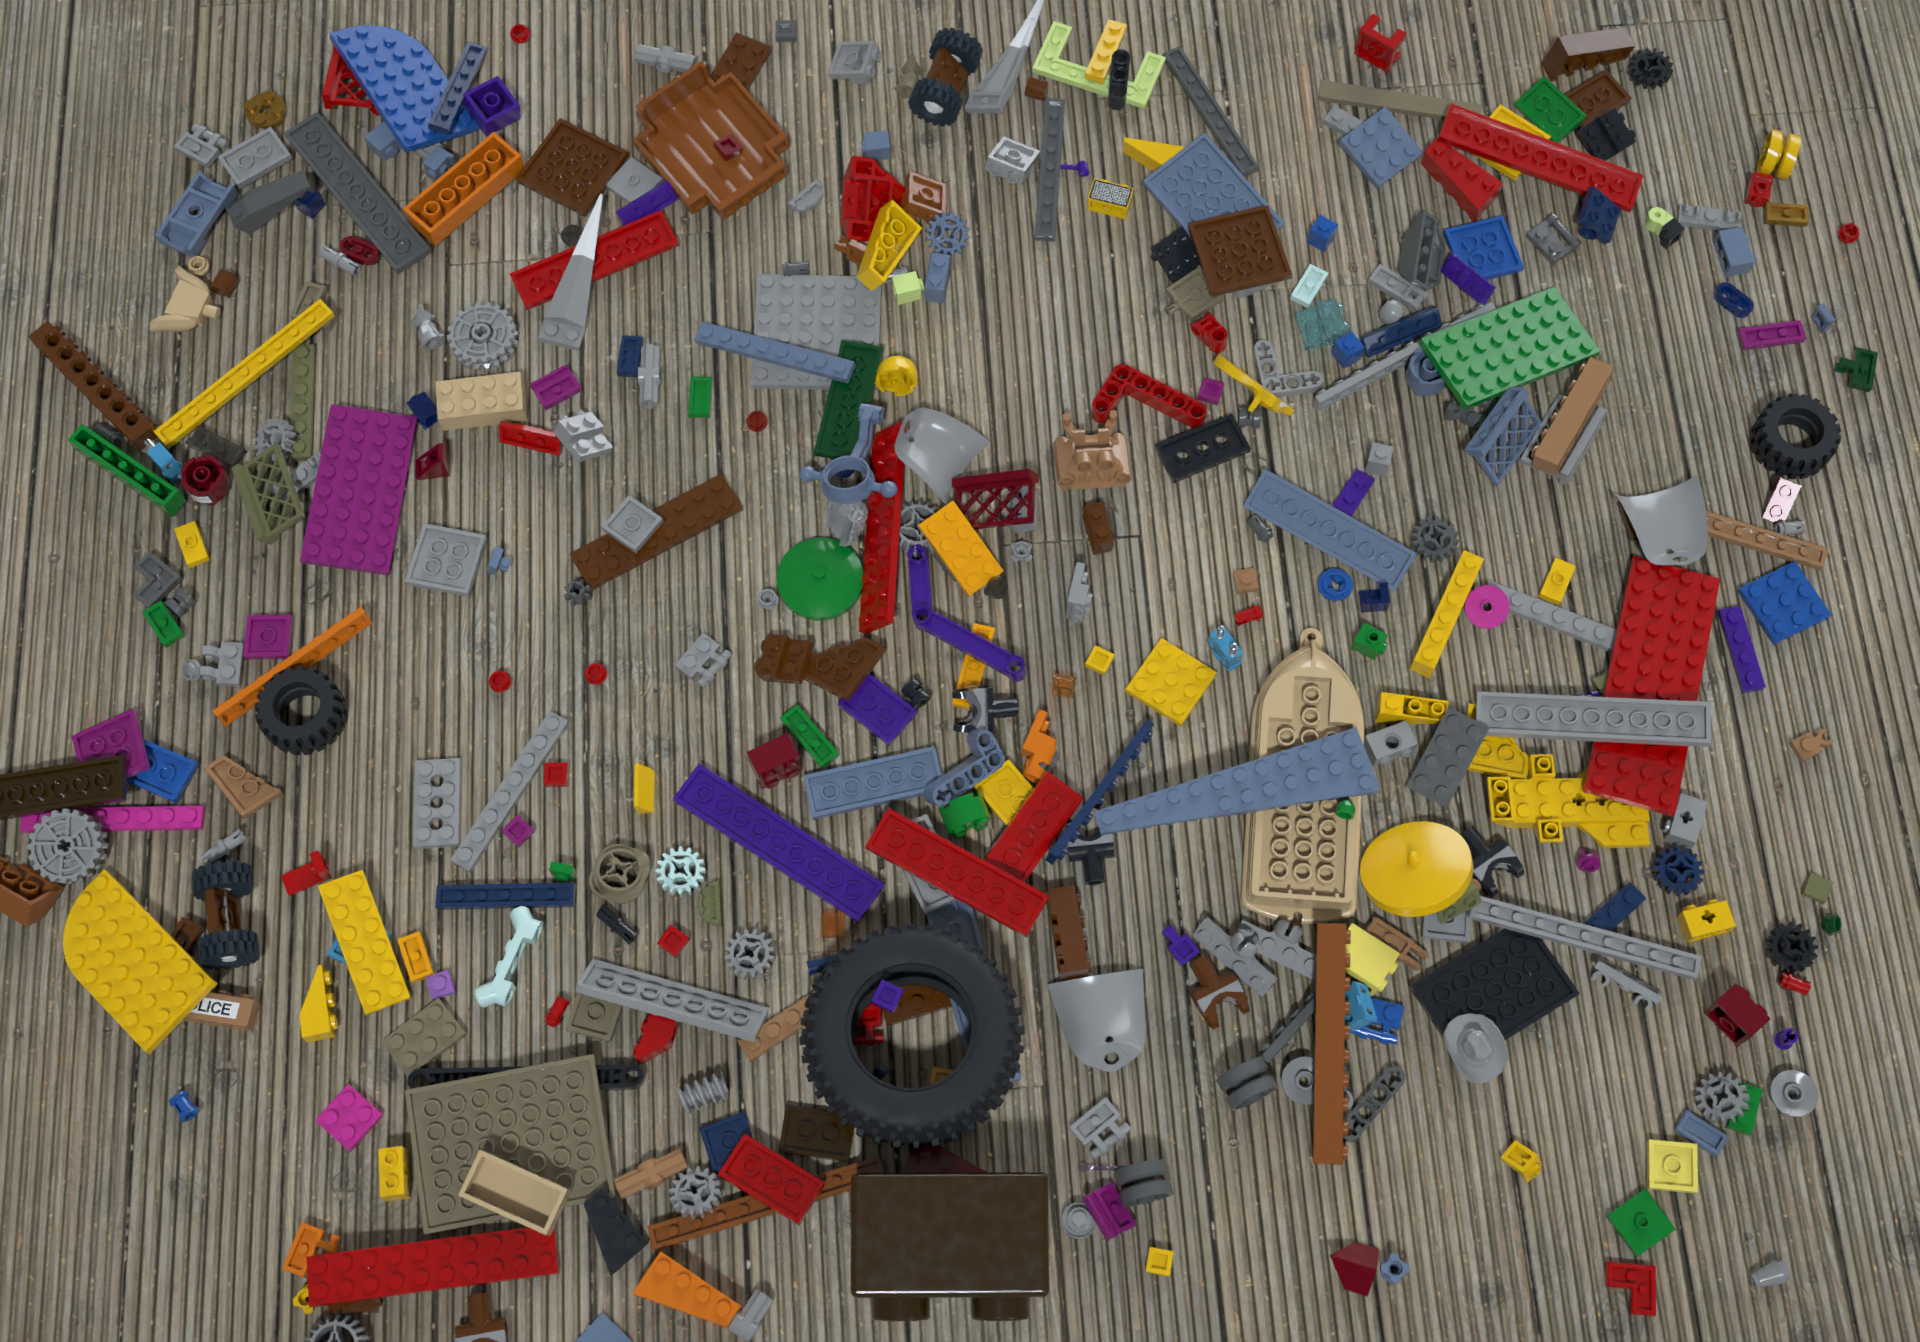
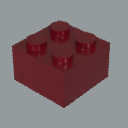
[747,733,802,789]
[1703,984,1771,1047]

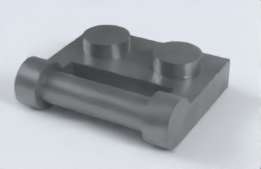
[1525,213,1582,266]

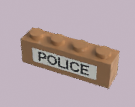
[182,990,260,1032]

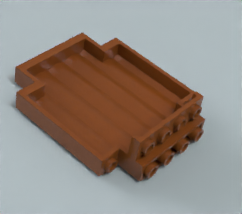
[633,61,790,220]

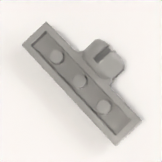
[1192,917,1278,997]
[1236,919,1317,981]

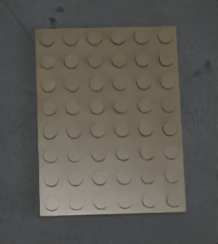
[405,1054,617,1235]

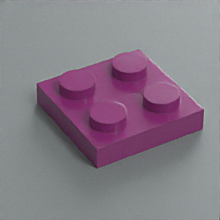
[243,615,293,660]

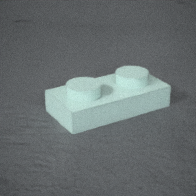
[1290,264,1328,308]

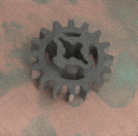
[1410,516,1459,563]

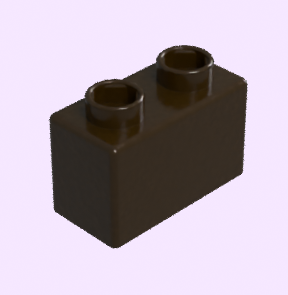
[851,1172,1049,1321]

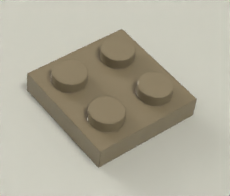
[565,993,623,1043]

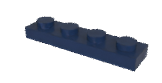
[1360,306,1442,358]

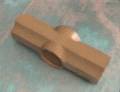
[614,1149,689,1199]

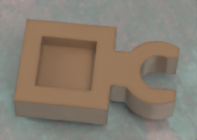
[1789,729,1834,763]

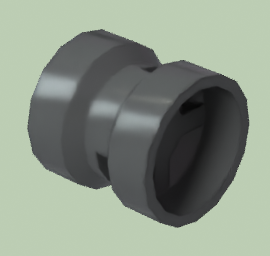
[1237,406,1261,428]
[164,587,196,618]

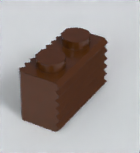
[1082,502,1115,555]

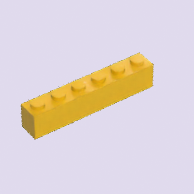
[1409,550,1484,679]

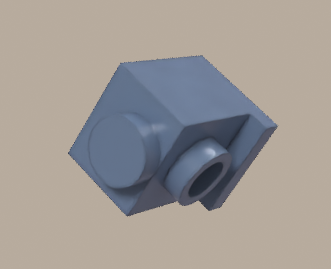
[423,146,456,181]

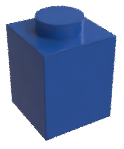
[1307,215,1338,252]
[1331,332,1364,369]

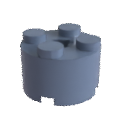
[1406,348,1447,397]

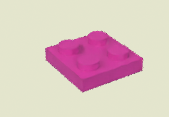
[315,1084,384,1152]

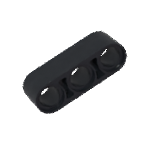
[1108,49,1130,110]

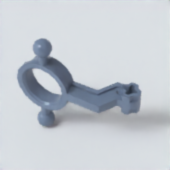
[799,403,897,504]

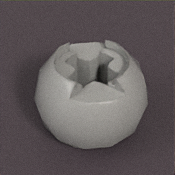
[1379,299,1405,325]

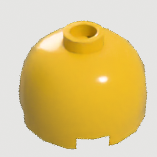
[875,355,918,396]

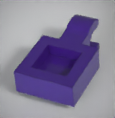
[1162,925,1200,967]

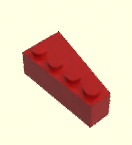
[1421,137,1503,222]

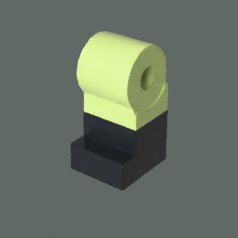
[1645,207,1685,249]

